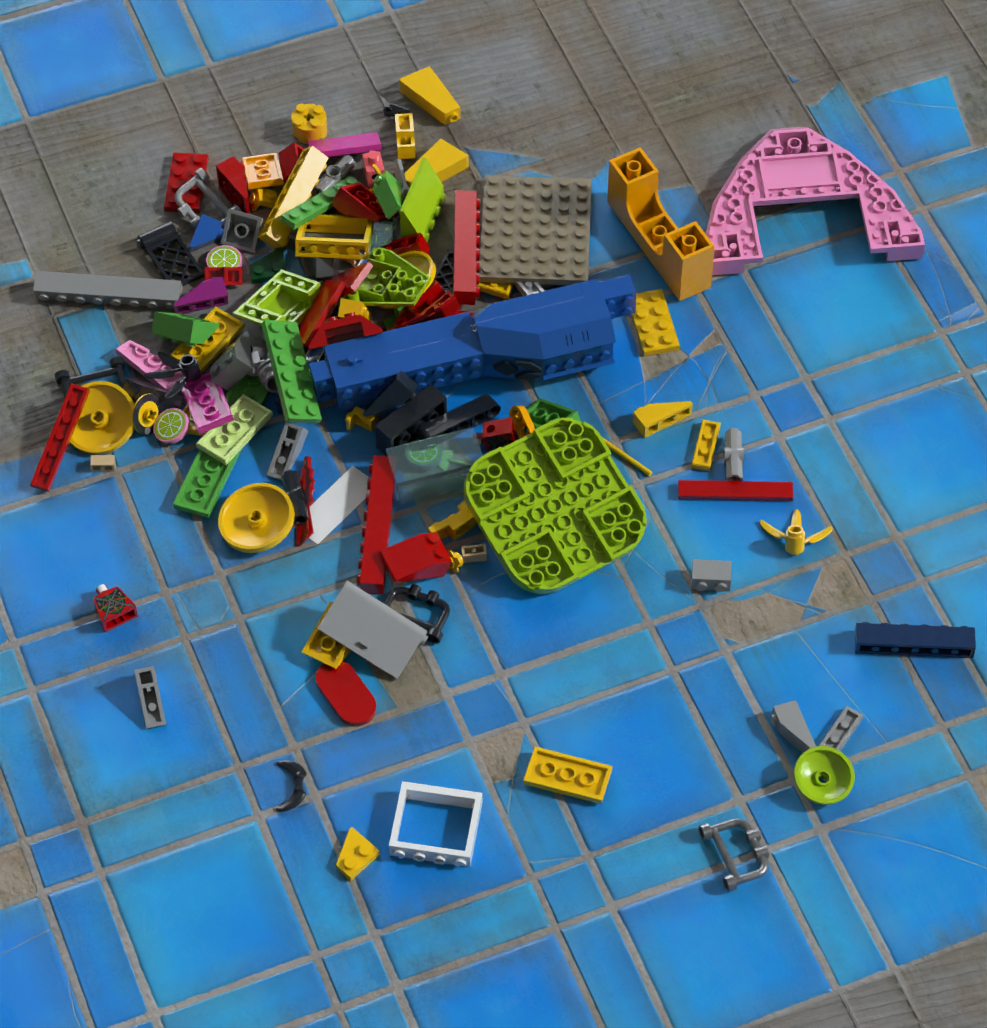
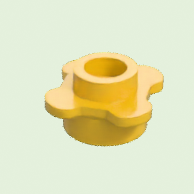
[448,550,463,573]

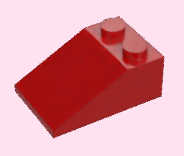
[216,156,250,214]
[331,182,399,221]
[379,532,452,583]

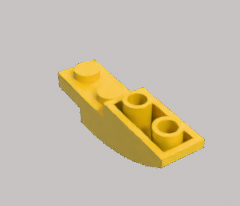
[428,500,477,541]

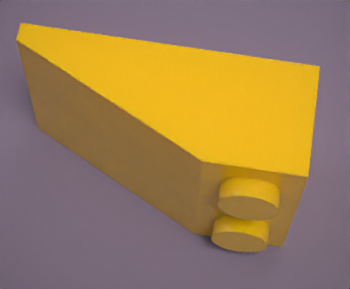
[302,601,351,669]

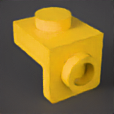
[249,188,278,211]
[345,407,376,432]

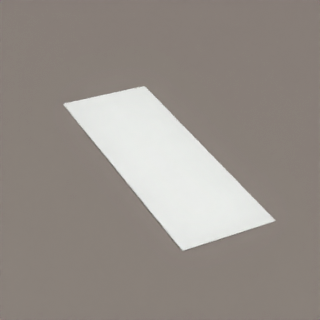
[293,466,370,544]

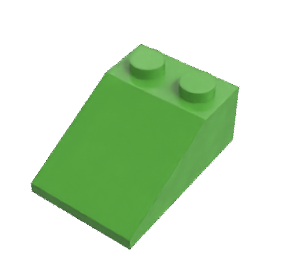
[524,398,581,431]

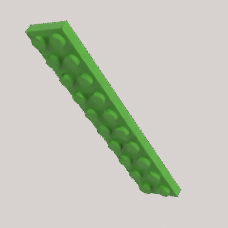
[173,374,270,519]

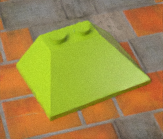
[233,269,321,326]

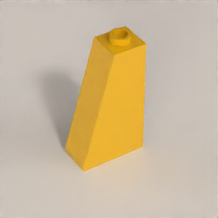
[399,66,460,125]
[404,139,469,188]

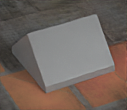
[221,209,264,253]

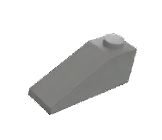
[267,422,308,480]
[134,666,166,729]
[770,700,816,753]

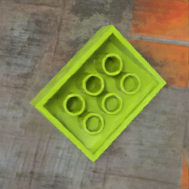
[400,158,446,243]

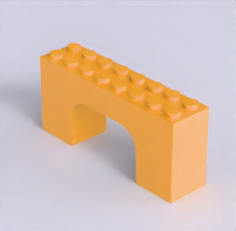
[607,147,715,301]

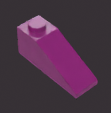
[173,277,228,314]

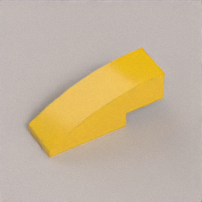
[395,113,415,159]

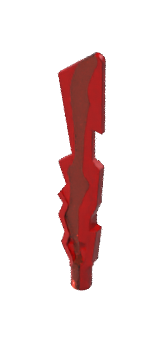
[296,456,315,547]

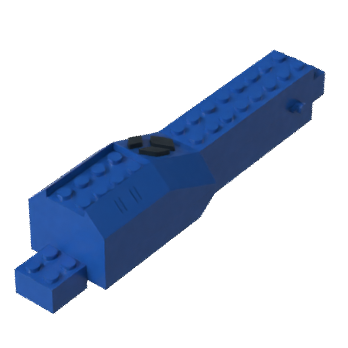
[309,274,636,411]

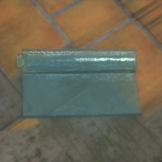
[386,427,483,504]

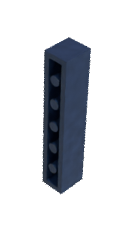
[854,622,976,658]

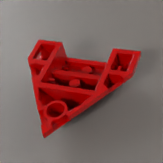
[388,279,461,331]
[309,312,383,350]

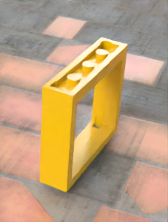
[295,214,374,259]

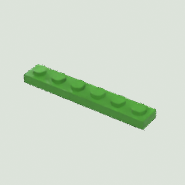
[280,176,364,230]

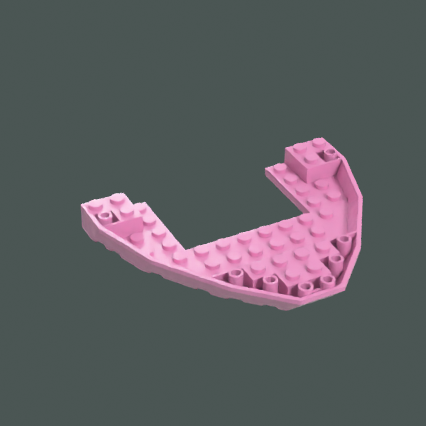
[706,127,925,275]

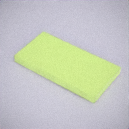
[196,394,273,465]

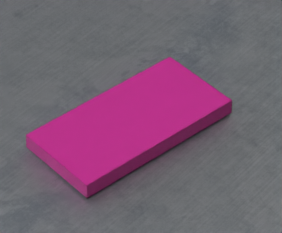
[308,132,382,157]
[182,372,234,434]

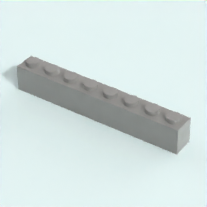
[33,271,183,310]

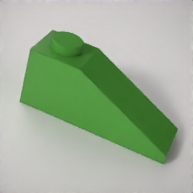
[373,171,402,219]

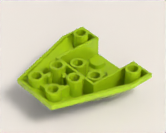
[341,246,431,306]

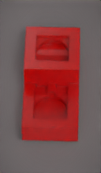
[204,267,242,285]

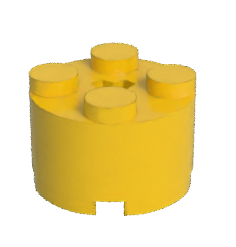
[291,103,327,144]

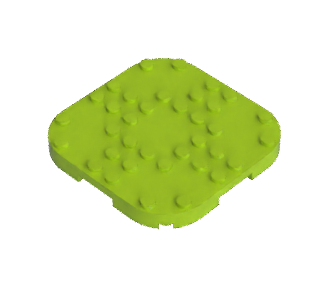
[464,418,647,594]

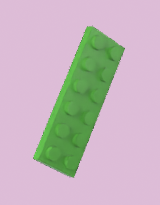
[261,320,322,423]

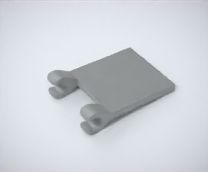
[395,159,409,219]

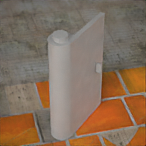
[317,581,428,679]

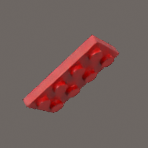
[164,152,209,213]

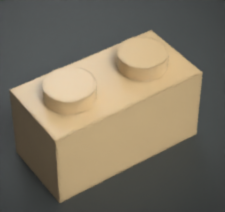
[90,455,116,472]
[461,544,487,563]

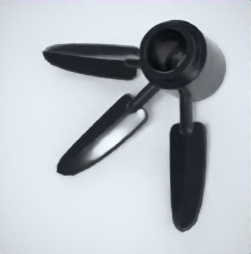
[144,352,201,399]

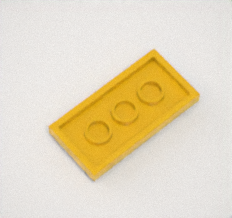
[631,289,680,356]
[170,306,245,374]
[523,746,613,804]

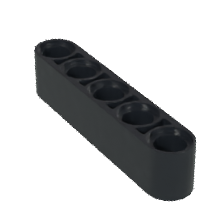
[415,394,501,449]

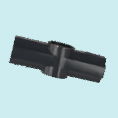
[281,470,309,525]

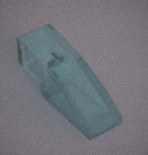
[371,219,396,248]

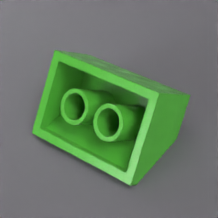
[151,311,220,347]

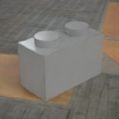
[691,559,732,592]

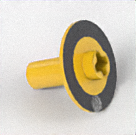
[132,393,164,434]

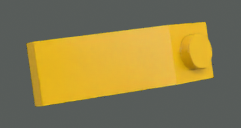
[633,401,693,438]

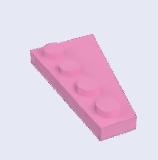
[116,340,186,391]

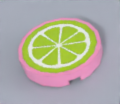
[206,245,242,267]
[154,408,190,444]

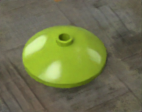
[794,746,855,805]

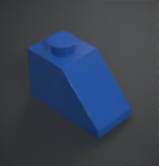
[188,214,224,252]

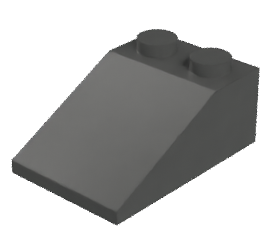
[210,331,253,391]

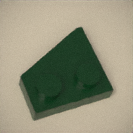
[249,247,287,284]

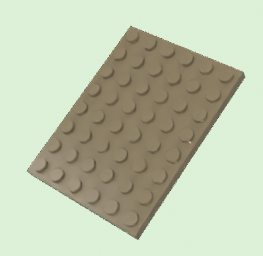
[479,175,592,285]

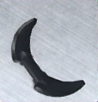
[276,760,307,812]

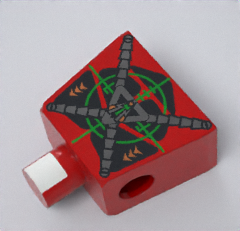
[473,417,518,453]
[93,584,138,632]

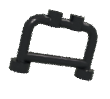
[55,357,126,397]
[383,584,450,644]

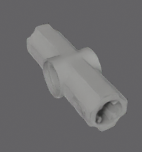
[312,155,356,196]
[724,428,744,481]

